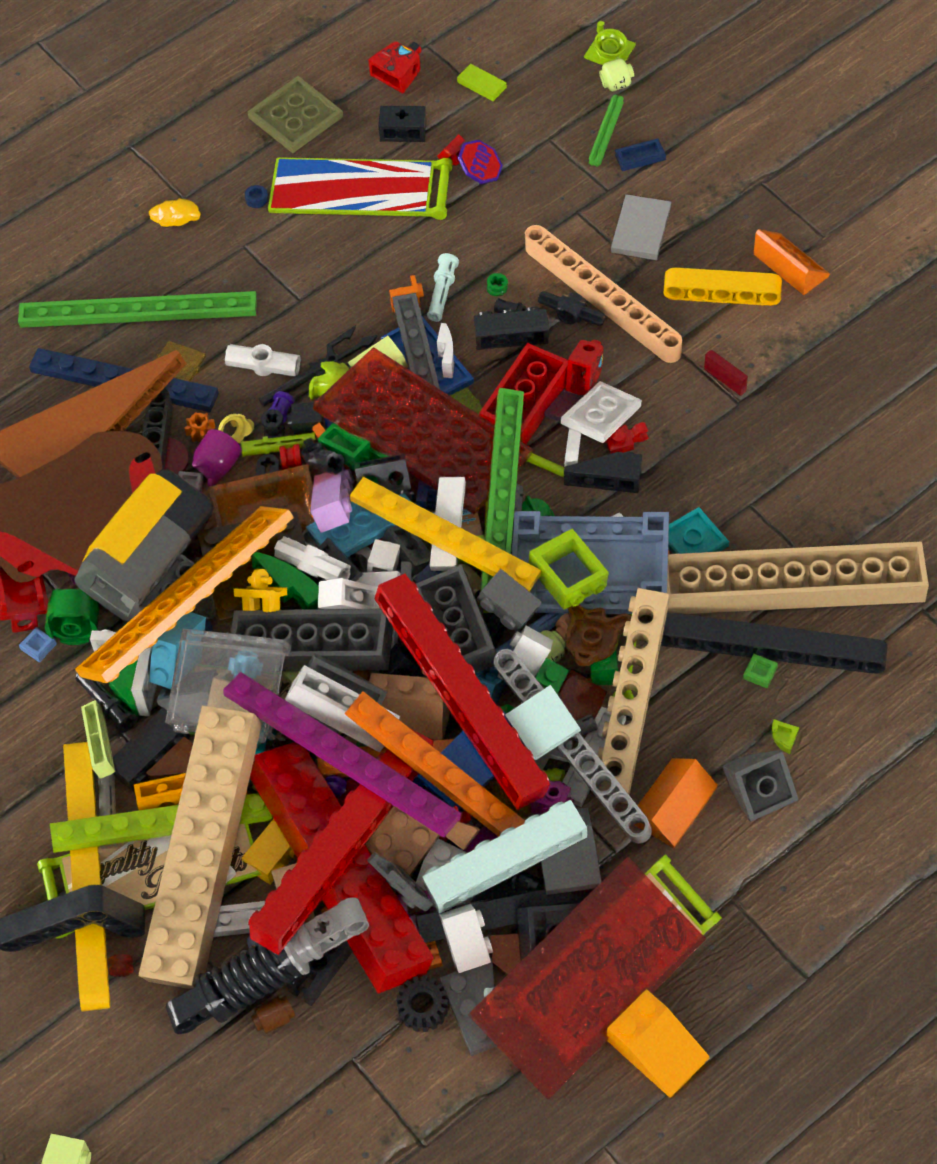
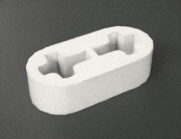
[564,428,581,467]

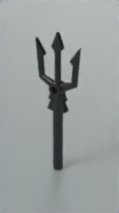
[259,325,378,407]

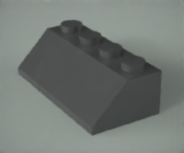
[416,565,497,673]

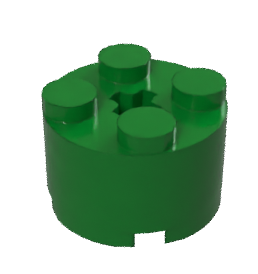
[45,589,100,645]

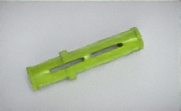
[241,432,315,457]

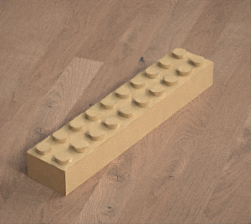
[667,542,929,614]
[138,706,262,989]

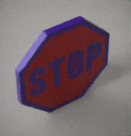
[458,140,503,184]

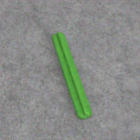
[589,94,624,167]

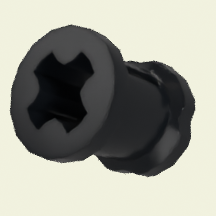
[261,409,285,438]

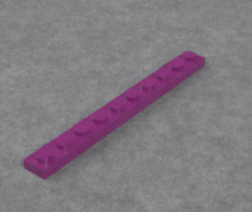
[223,672,461,838]

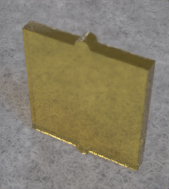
[157,341,206,382]

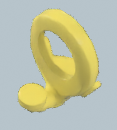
[218,414,254,444]

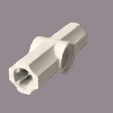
[225,344,301,376]
[274,536,351,580]

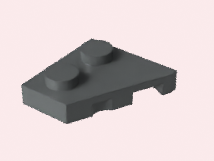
[367,852,433,911]

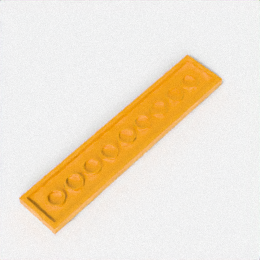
[75,506,294,683]

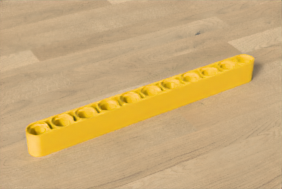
[63,742,110,1012]

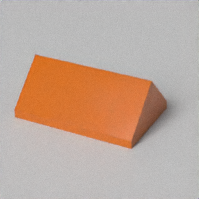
[754,229,830,295]
[634,758,718,848]

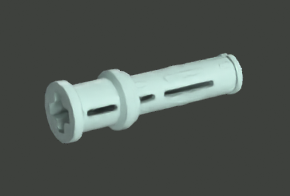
[427,253,459,322]

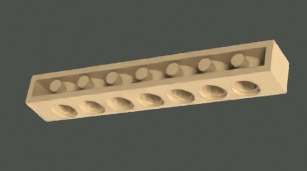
[596,588,669,804]

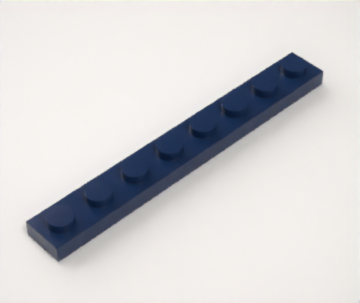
[29,348,219,412]

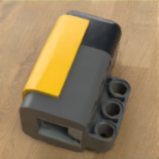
[75,469,213,622]

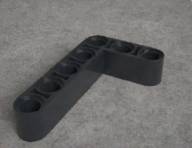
[0,885,145,952]

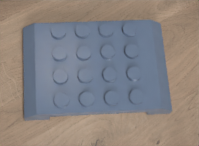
[512,511,669,614]

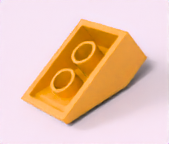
[607,989,710,1098]

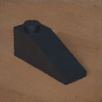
[564,452,643,493]

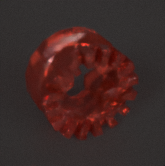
[108,954,134,977]

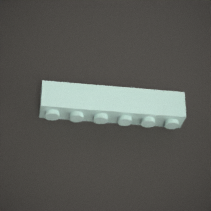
[422,800,587,914]

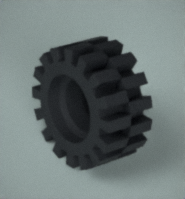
[396,975,449,1032]

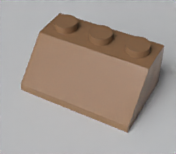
[369,673,450,741]

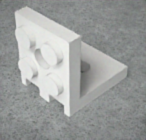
[90,630,157,716]

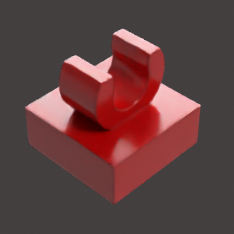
[437,134,465,166]

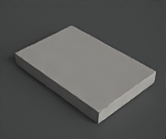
[611,195,671,260]

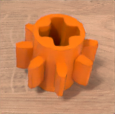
[184,412,216,442]

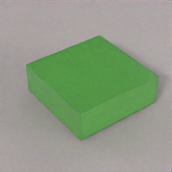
[743,654,778,688]

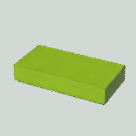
[457,64,507,101]

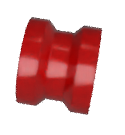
[279,444,302,471]

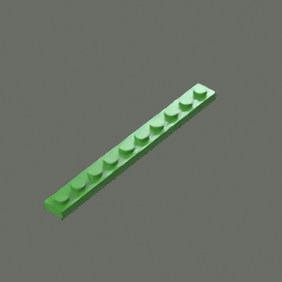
[18,291,257,328]
[479,388,524,607]

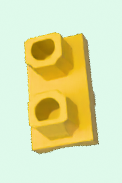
[234,569,287,612]

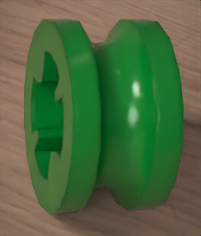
[487,273,508,296]

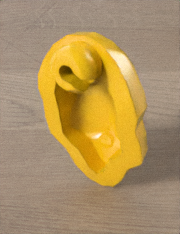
[149,198,201,227]

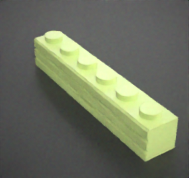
[81,700,115,779]

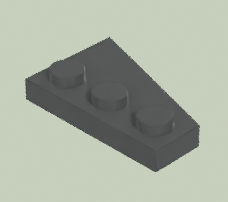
[440,958,498,1056]

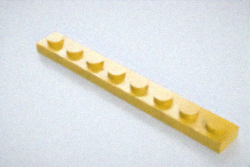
[350,477,541,592]

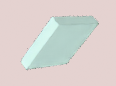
[505,685,581,761]

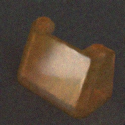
[208,464,315,532]

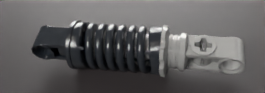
[165,898,369,1034]

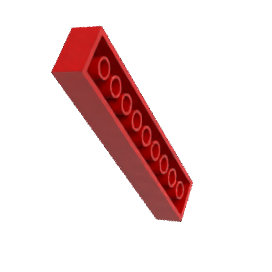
[250,742,434,994]

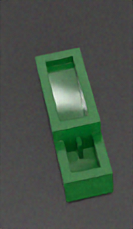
[318,422,394,483]
[252,552,319,610]

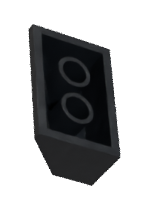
[474,307,549,350]

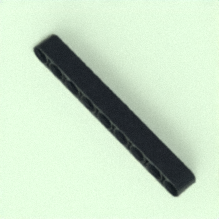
[661,612,888,674]

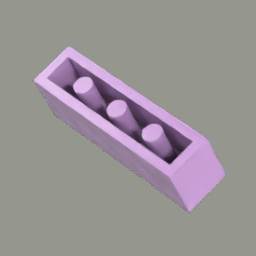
[310,465,354,533]

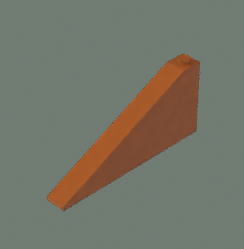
[0,350,186,478]

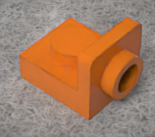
[389,275,424,312]

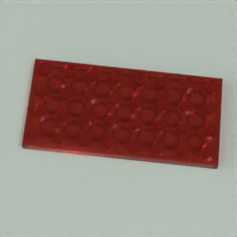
[313,347,533,514]
[468,857,706,1099]

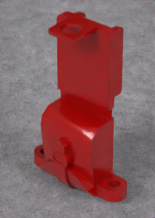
[0,561,48,633]

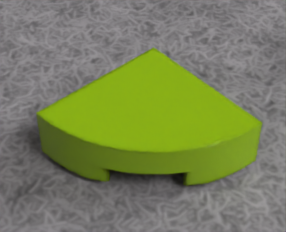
[772,719,799,754]

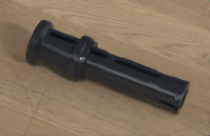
[75,673,138,733]

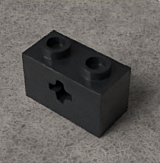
[378,106,427,142]

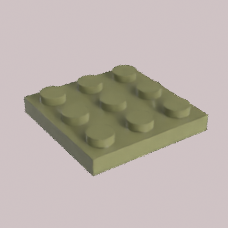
[247,76,343,153]

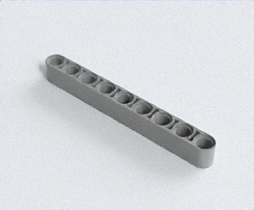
[494,649,652,843]

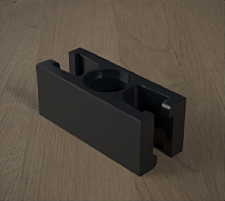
[287,938,353,1006]

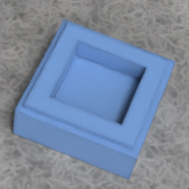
[19,627,57,663]

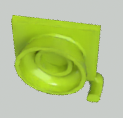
[584,21,636,65]

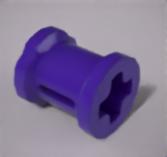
[268,391,295,424]

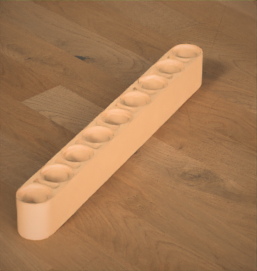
[525,225,682,363]

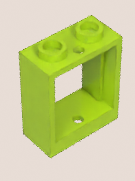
[528,528,609,610]

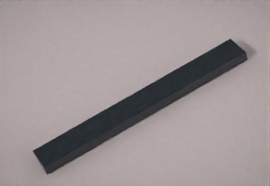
[415,869,636,943]

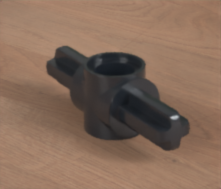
[538,291,606,326]

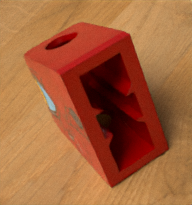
[368,42,422,94]
[566,340,604,398]

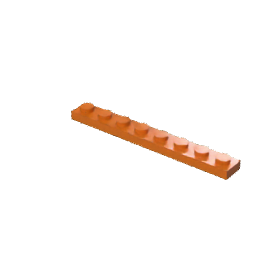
[345,691,525,837]

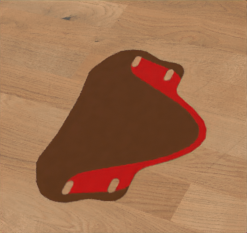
[0,431,162,582]

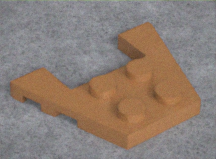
[366,806,480,913]

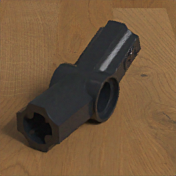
[300,438,345,476]

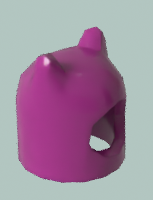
[192,429,242,488]

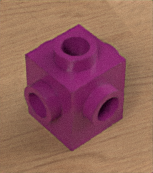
[531,780,575,814]

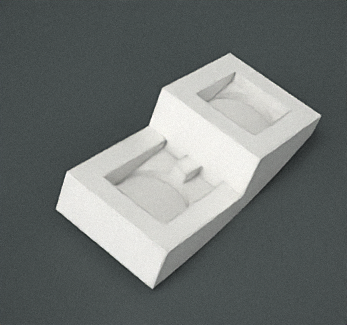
[437,323,454,378]

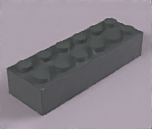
[227,609,393,672]

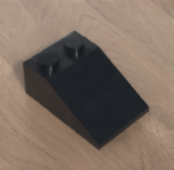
[517,902,608,965]

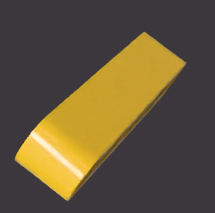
[663,268,782,306]

